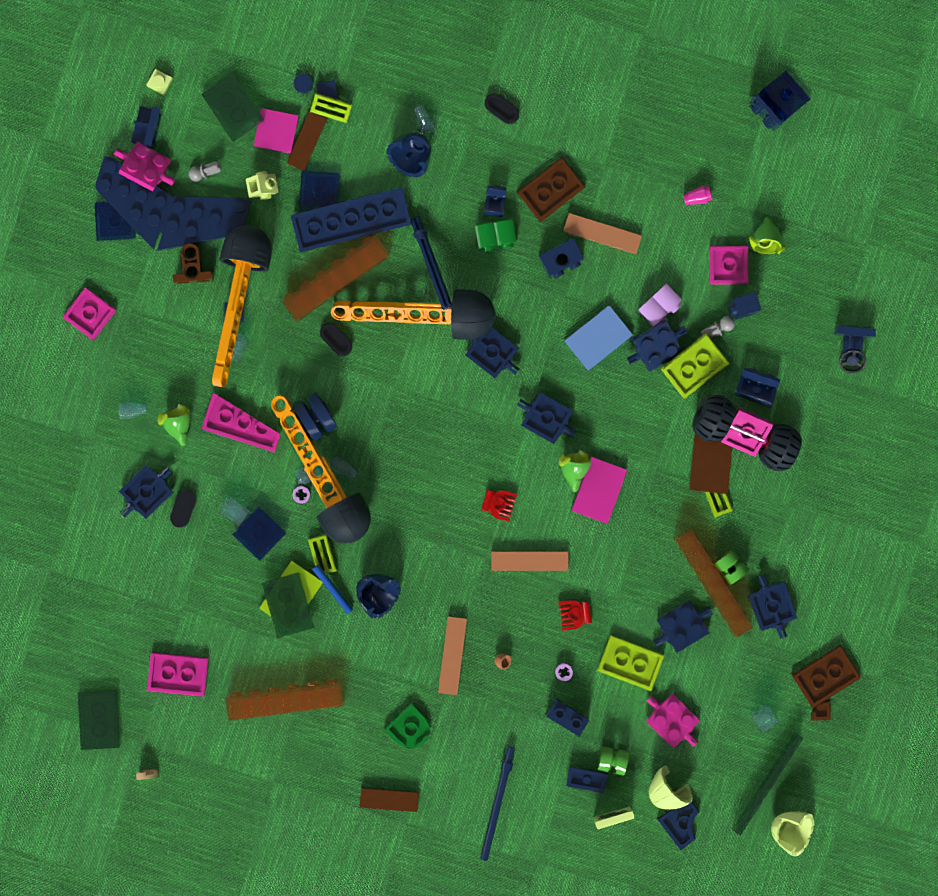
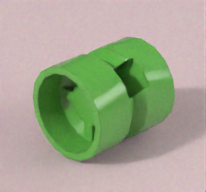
[713,549,749,585]
[597,745,629,776]

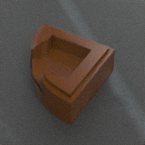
[811,700,831,721]

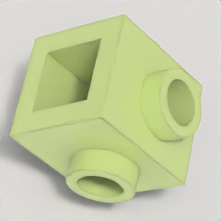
[246,171,279,200]

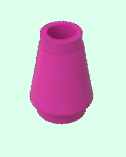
[683,185,713,205]

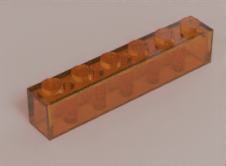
[282,236,390,322]
[673,529,753,638]
[226,679,344,721]

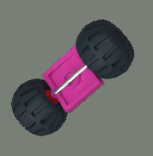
[692,395,802,471]

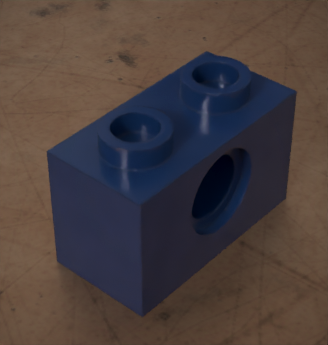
[539,238,584,279]
[728,292,762,320]
[546,698,589,737]

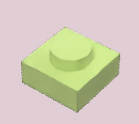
[146,69,173,95]

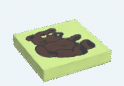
[593,806,634,829]

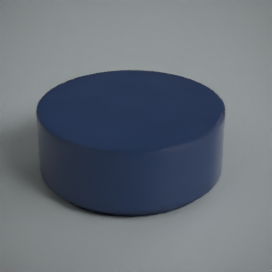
[294,74,313,94]

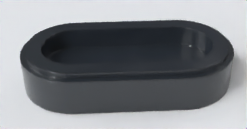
[485,93,519,125]
[320,323,352,356]
[170,490,196,528]

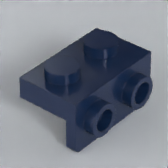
[735,368,780,407]

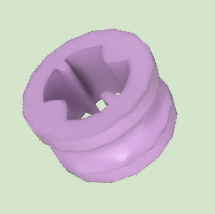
[293,486,310,504]
[555,663,573,681]

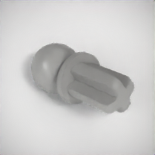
[188,161,222,181]
[701,316,735,339]

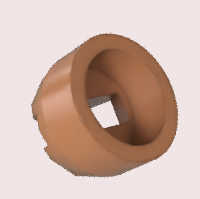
[494,653,511,670]

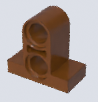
[173,243,214,284]

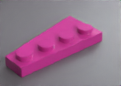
[202,393,281,453]

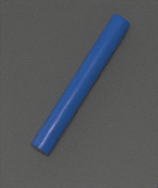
[312,564,353,614]

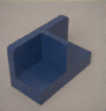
[131,106,163,149]

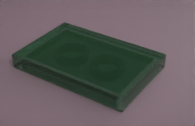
[201,73,264,142]
[262,572,315,638]
[78,690,120,750]

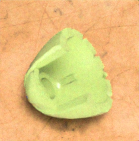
[649,766,693,810]
[771,811,814,856]

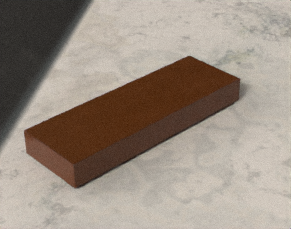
[287,111,327,172]
[360,788,419,812]

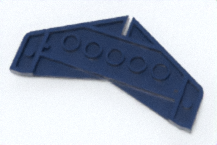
[95,156,252,251]

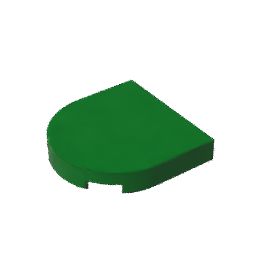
[384,702,430,749]

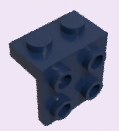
[749,87,792,131]

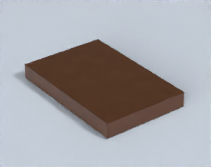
[517,157,585,223]
[689,433,732,494]
[791,645,861,708]

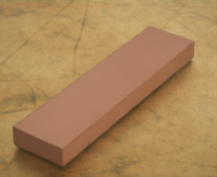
[563,213,642,255]
[491,552,568,571]
[438,616,467,695]

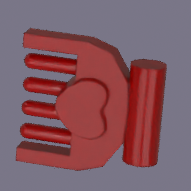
[481,490,517,522]
[558,600,592,631]

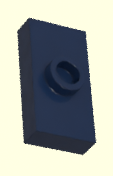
[566,766,608,793]

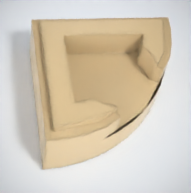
[136,769,159,780]

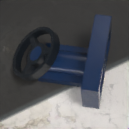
[834,326,876,373]

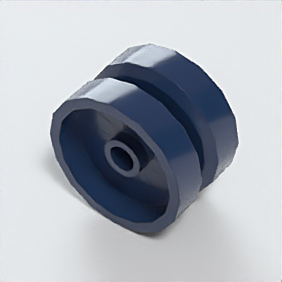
[293,392,338,441]

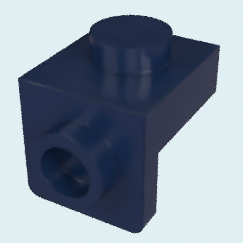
[484,185,506,217]

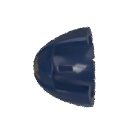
[387,133,431,178]
[356,574,401,619]

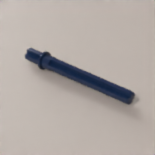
[411,216,452,310]

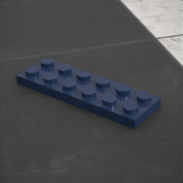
[291,187,411,252]

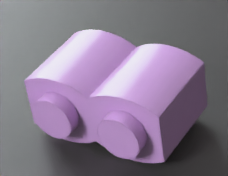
[638,283,682,326]

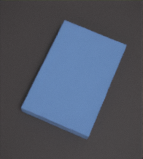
[564,306,633,371]

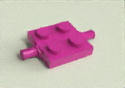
[114,142,176,191]
[645,694,700,748]

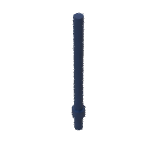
[480,746,515,861]

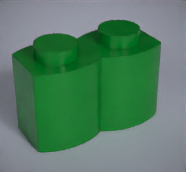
[475,220,517,253]

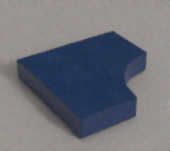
[657,802,700,850]

